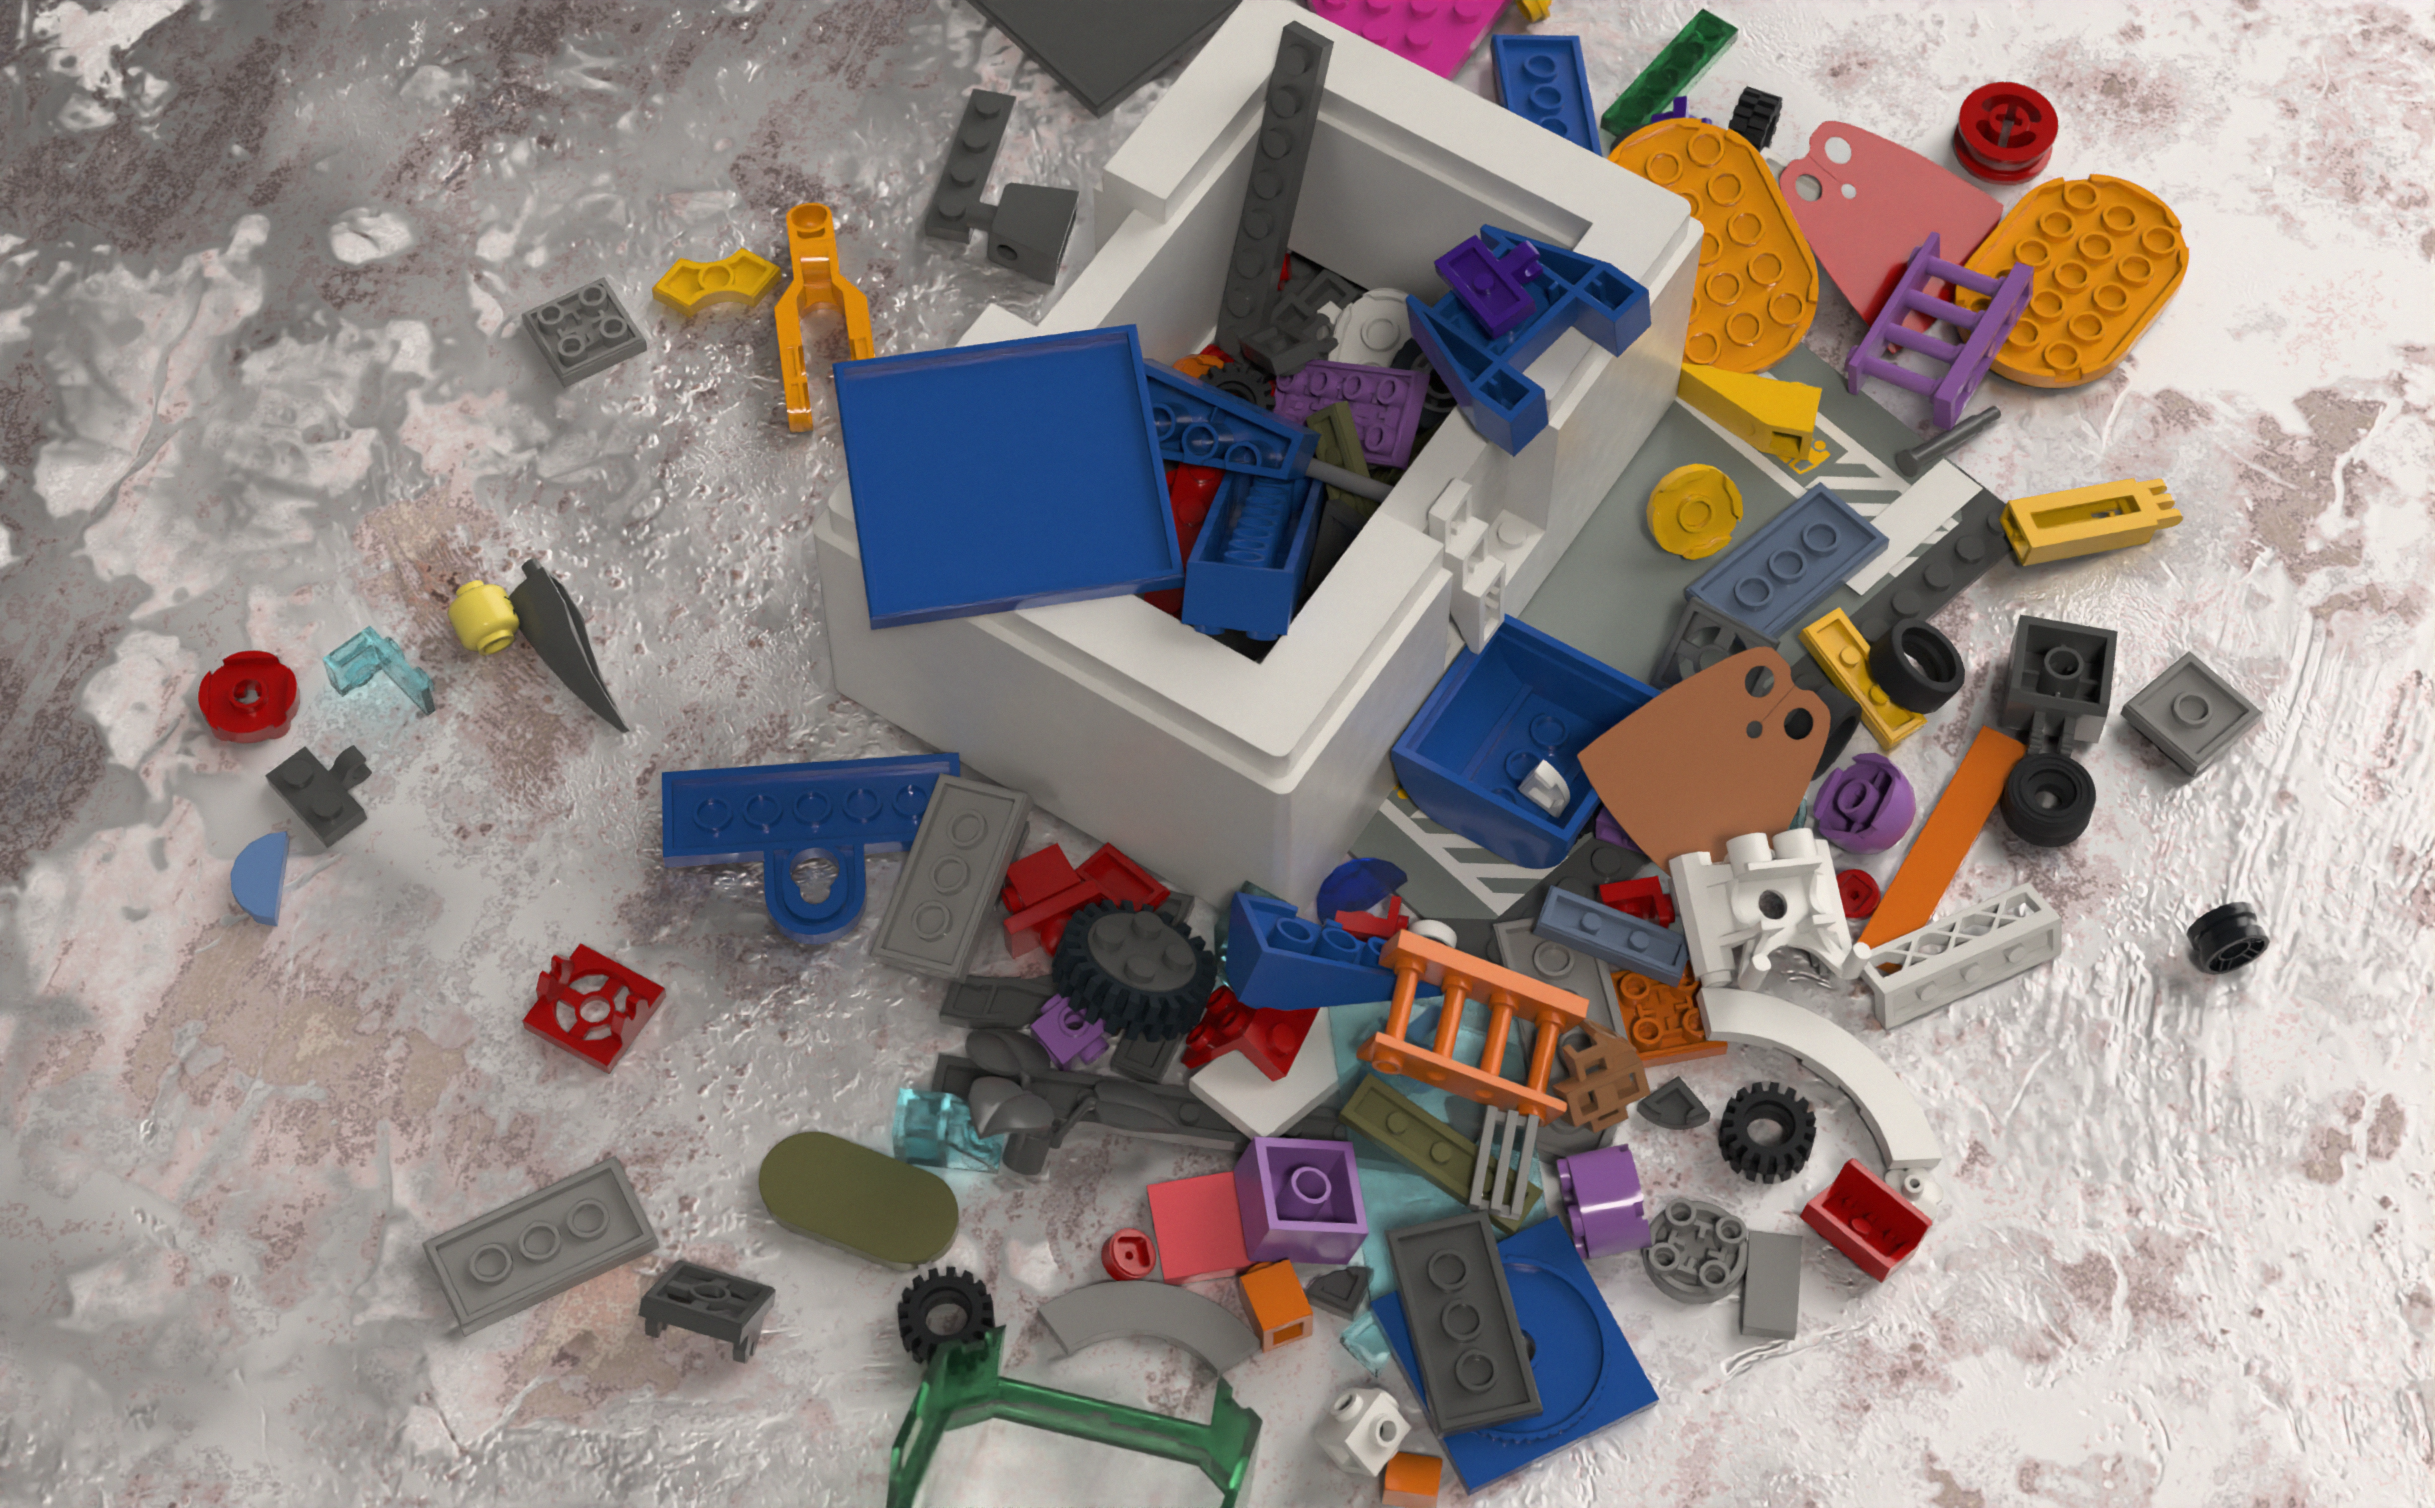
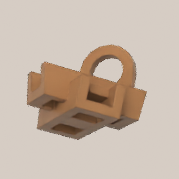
[1552,1018,1651,1133]

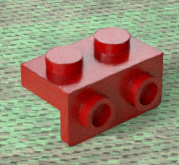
[1799,1158,1933,1283]

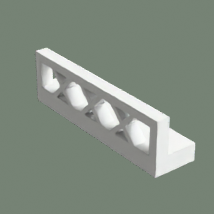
[1860,882,2062,1030]

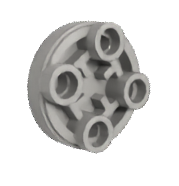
[1642,1198,1749,1304]

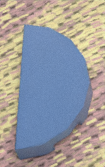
[230,831,290,927]

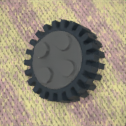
[1051,900,1218,1042]

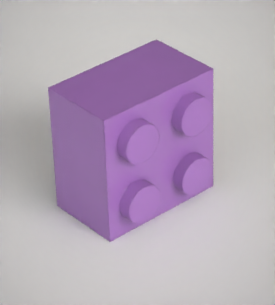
[1234,1137,1369,1265]

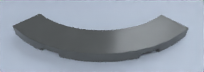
[939,890,1195,1030]

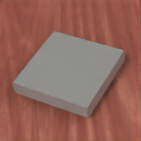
[521,277,647,388]

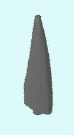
[509,558,630,733]

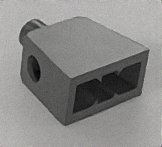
[967,182,1080,286]

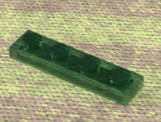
[1600,8,1739,137]

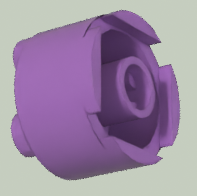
[1556,1144,1651,1260]

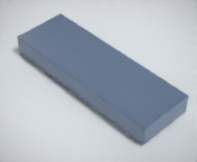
[1533,885,1689,988]

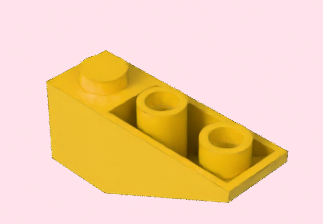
[1677,362,1822,461]

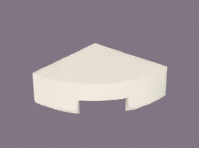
[1518,759,1570,818]

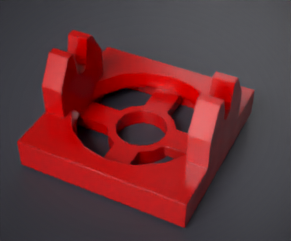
[522,943,666,1074]

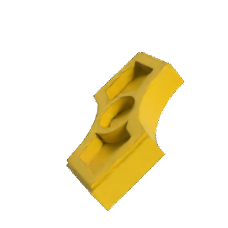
[652,248,782,318]

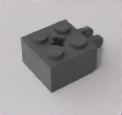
[2000,614,2118,758]

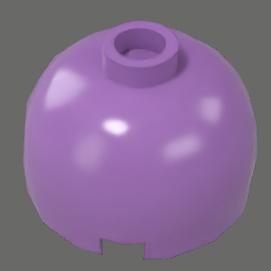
[1813,753,1916,855]

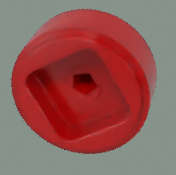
[1836,869,1881,922]
[1101,1228,1156,1281]

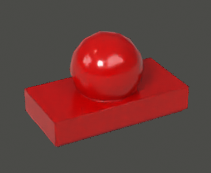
[1003,879,1102,960]

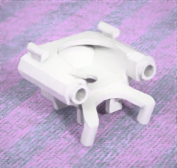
[1667,828,1872,991]

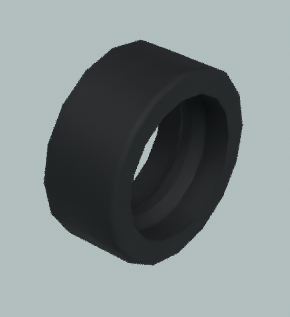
[1869,618,1965,714]
[1785,684,1863,781]

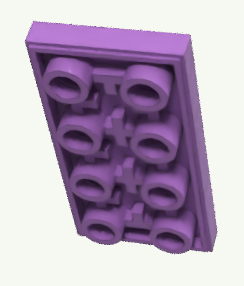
[1274,359,1430,470]

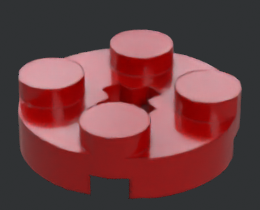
[198,650,300,743]

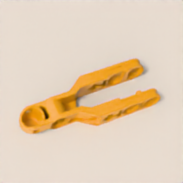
[774,203,875,434]

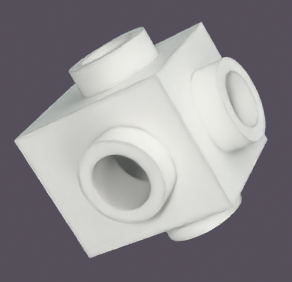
[1312,1386,1412,1477]

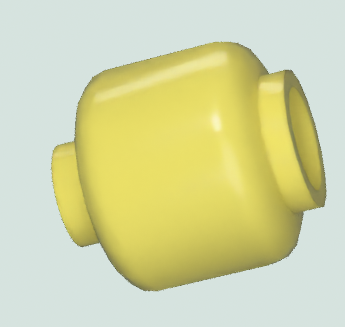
[447,580,520,656]

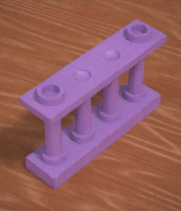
[1844,231,2034,431]

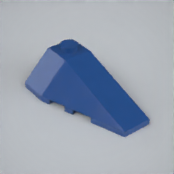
[1225,891,1444,1011]

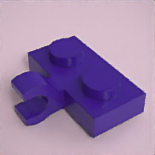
[1434,234,1544,340]

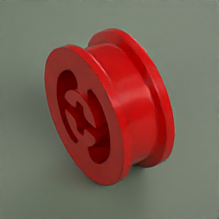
[1953,82,2058,186]

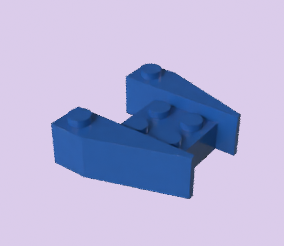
[1405,224,1651,457]

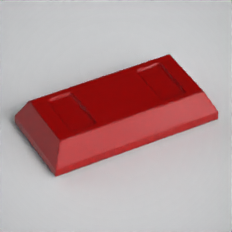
[1074,842,1171,913]

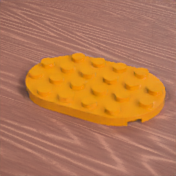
[1607,118,1819,375]
[1953,174,2189,388]

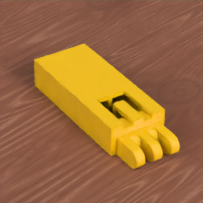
[1999,478,2183,566]

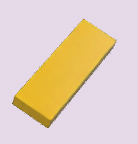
[1798,607,1928,751]

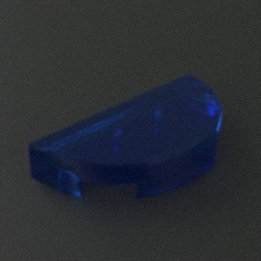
[1317,857,1408,926]

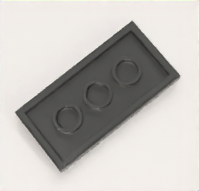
[1382,1209,1544,1439]

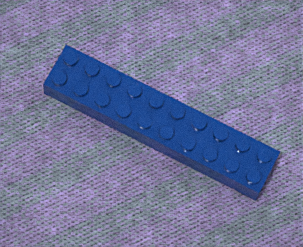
[1181,470,1326,641]

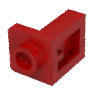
[1596,876,1675,929]
[1335,895,1409,943]

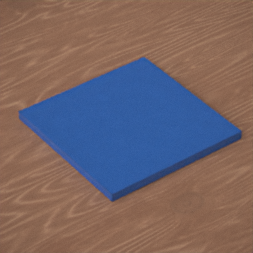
[832,324,1185,630]

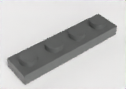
[924,88,1017,244]

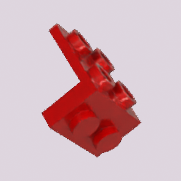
[1181,985,1321,1082]

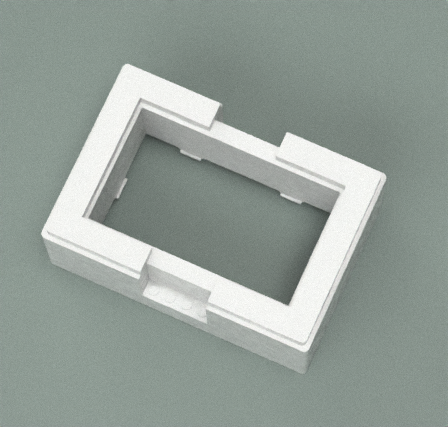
[813,0,1704,917]

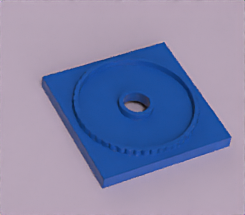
[1368,1215,1659,1496]

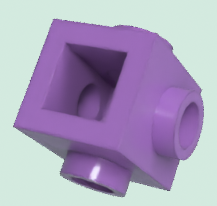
[1030,993,1111,1072]

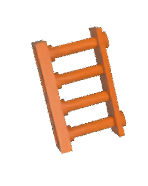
[1356,929,1589,1127]

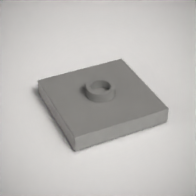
[2121,651,2263,777]

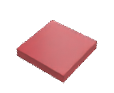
[1147,1171,1263,1286]

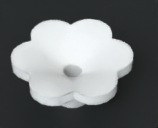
[1884,1167,1944,1221]

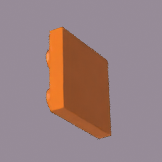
[1610,960,1728,1068]

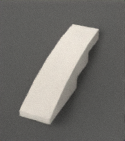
[1428,477,1506,655]

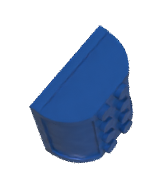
[1391,613,1662,869]

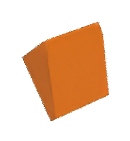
[1382,1452,1443,1508]

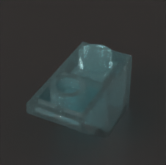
[892,1088,1005,1174]

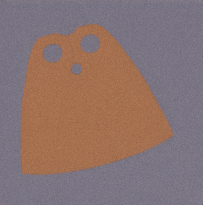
[1577,646,1831,877]

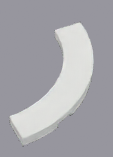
[1696,987,1942,1169]

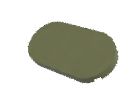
[759,1132,959,1271]

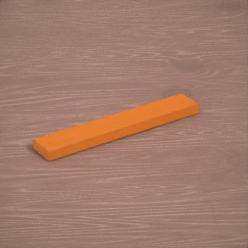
[1857,725,2027,974]

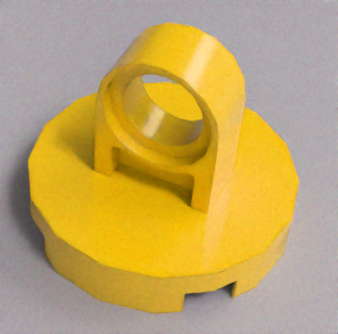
[1646,463,1743,560]

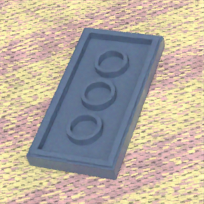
[1685,482,1890,650]

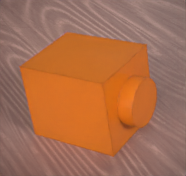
[1239,1259,1313,1353]

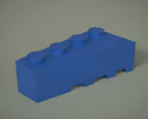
[1143,358,1321,480]

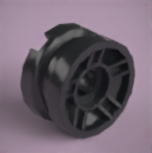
[2186,901,2270,975]

